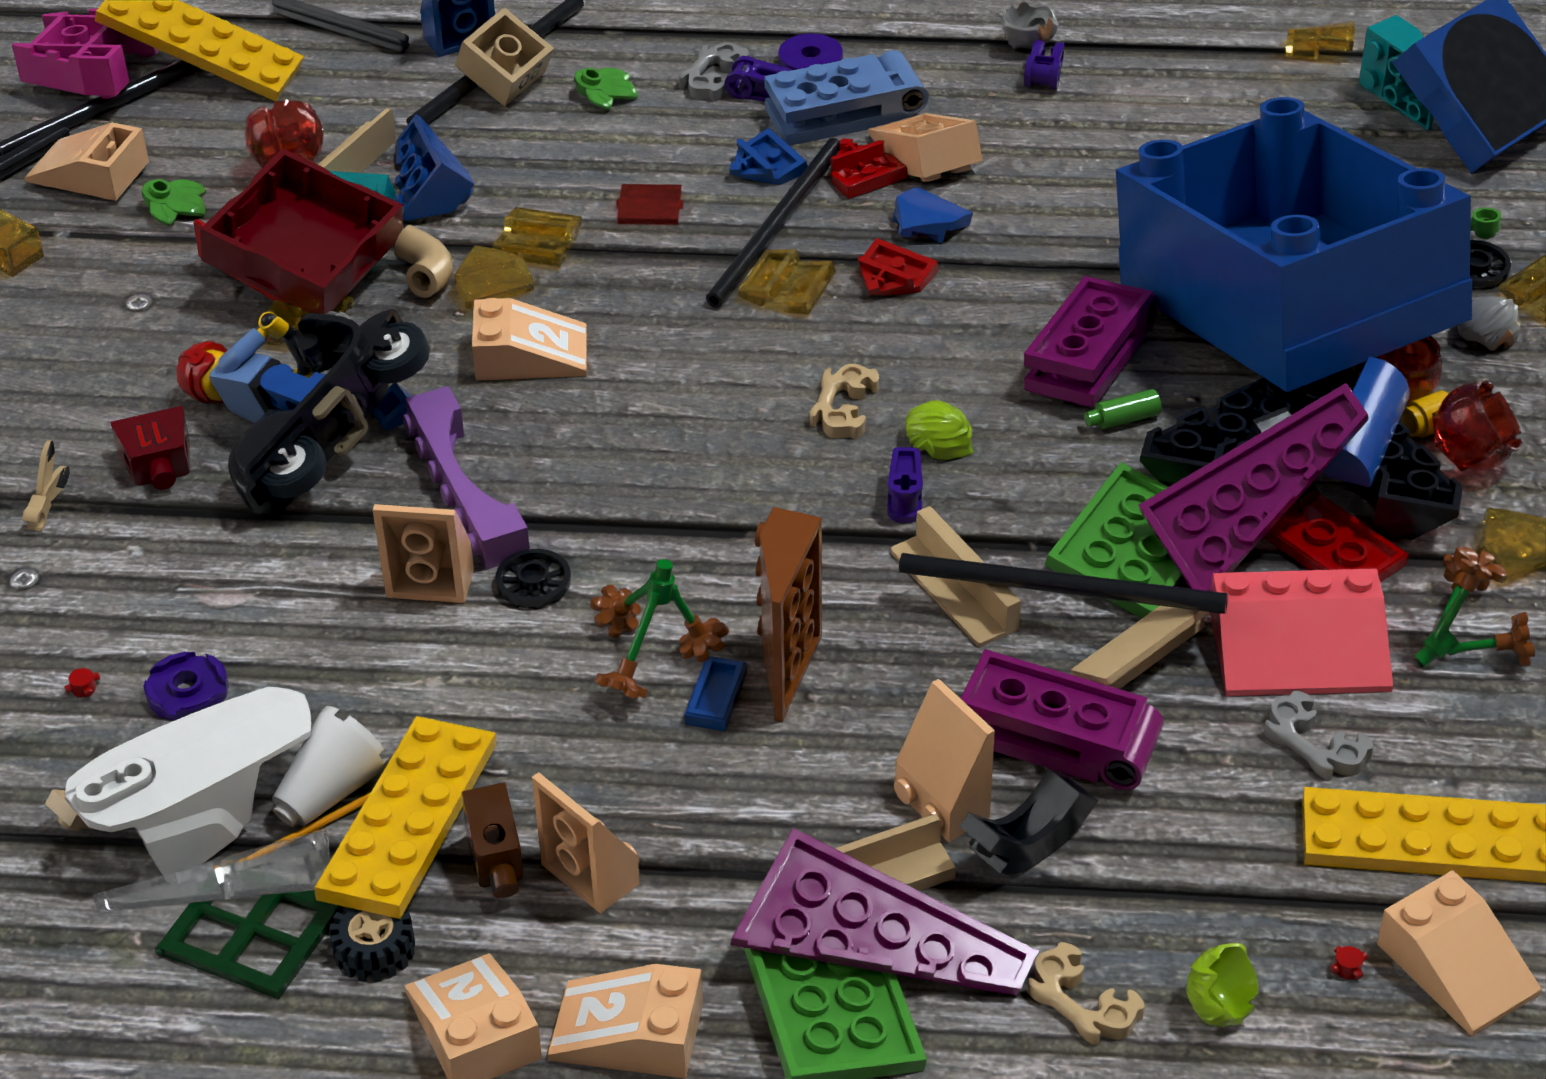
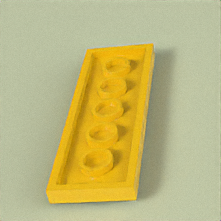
[94,0,304,102]
[315,716,496,919]
[1302,787,1546,883]

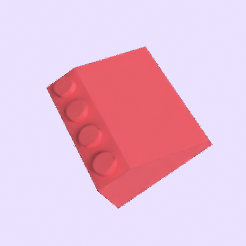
[1209,569,1393,696]

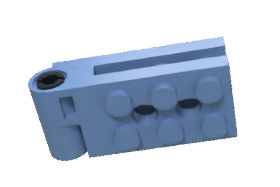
[764,50,929,146]

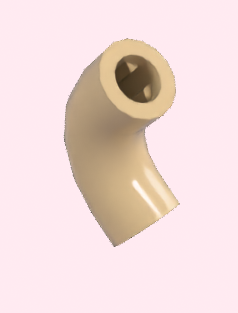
[394,225,453,298]

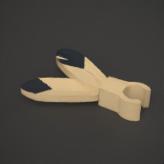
[22,440,70,531]

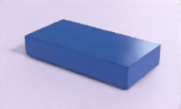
[685,656,747,732]

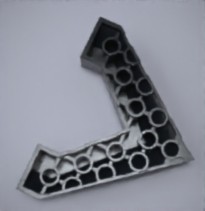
[1140,368,1463,541]

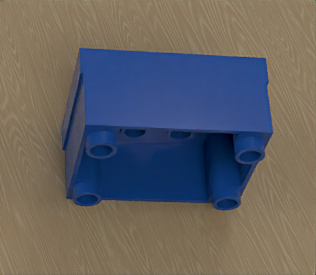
[1115,97,1472,392]

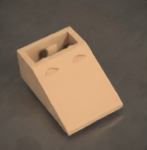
[25,122,149,201]

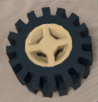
[330,906,415,982]

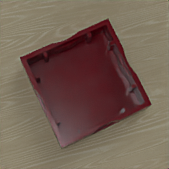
[200,148,404,314]

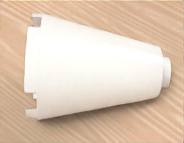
[272,706,390,827]

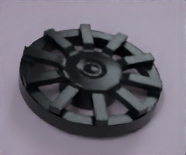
[1470,240,1511,289]
[496,549,571,609]

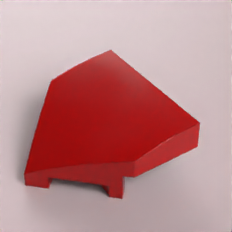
[830,138,908,199]
[858,238,939,295]

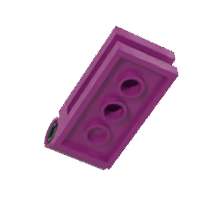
[1024,276,1159,408]
[960,649,1164,790]

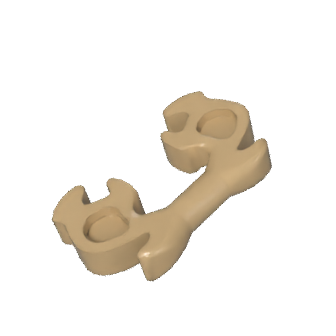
[809,363,879,439]
[1027,942,1145,1046]

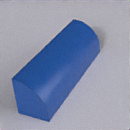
[1323,356,1410,488]

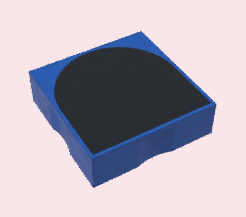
[1392,0,1546,174]

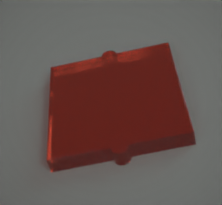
[616,184,684,225]

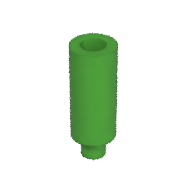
[1084,389,1162,430]

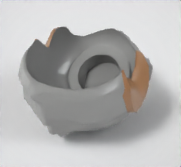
[1001,2,1059,49]
[1457,296,1521,351]

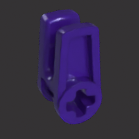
[1024,40,1065,90]
[724,56,792,102]
[887,447,923,523]

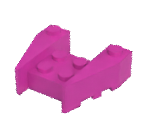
[12,8,159,99]

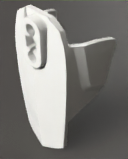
[65,686,312,884]

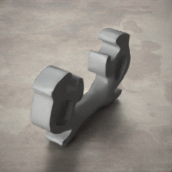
[679,42,749,102]
[1264,691,1374,781]

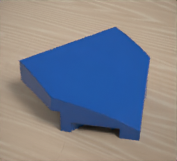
[729,128,808,185]
[892,187,973,243]

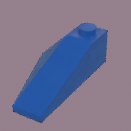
[395,114,475,221]

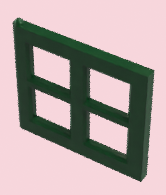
[155,857,343,1000]

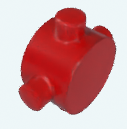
[64,668,100,698]
[1330,946,1368,980]

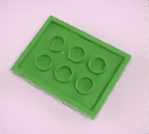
[1045,462,1183,618]
[744,948,927,1079]

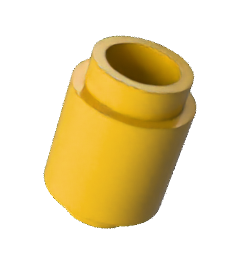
[1400,390,1460,438]

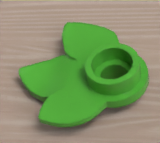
[574,68,638,110]
[142,179,206,226]

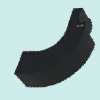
[959,769,1099,875]

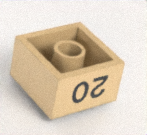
[455,7,554,107]

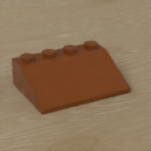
[755,507,822,722]

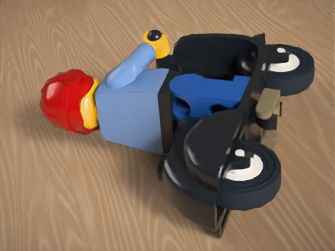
[175,309,430,518]

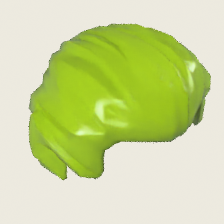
[905,400,974,460]
[1186,943,1259,1028]

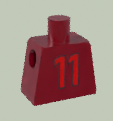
[110,406,190,490]

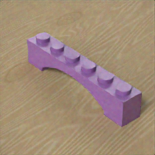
[402,386,530,570]

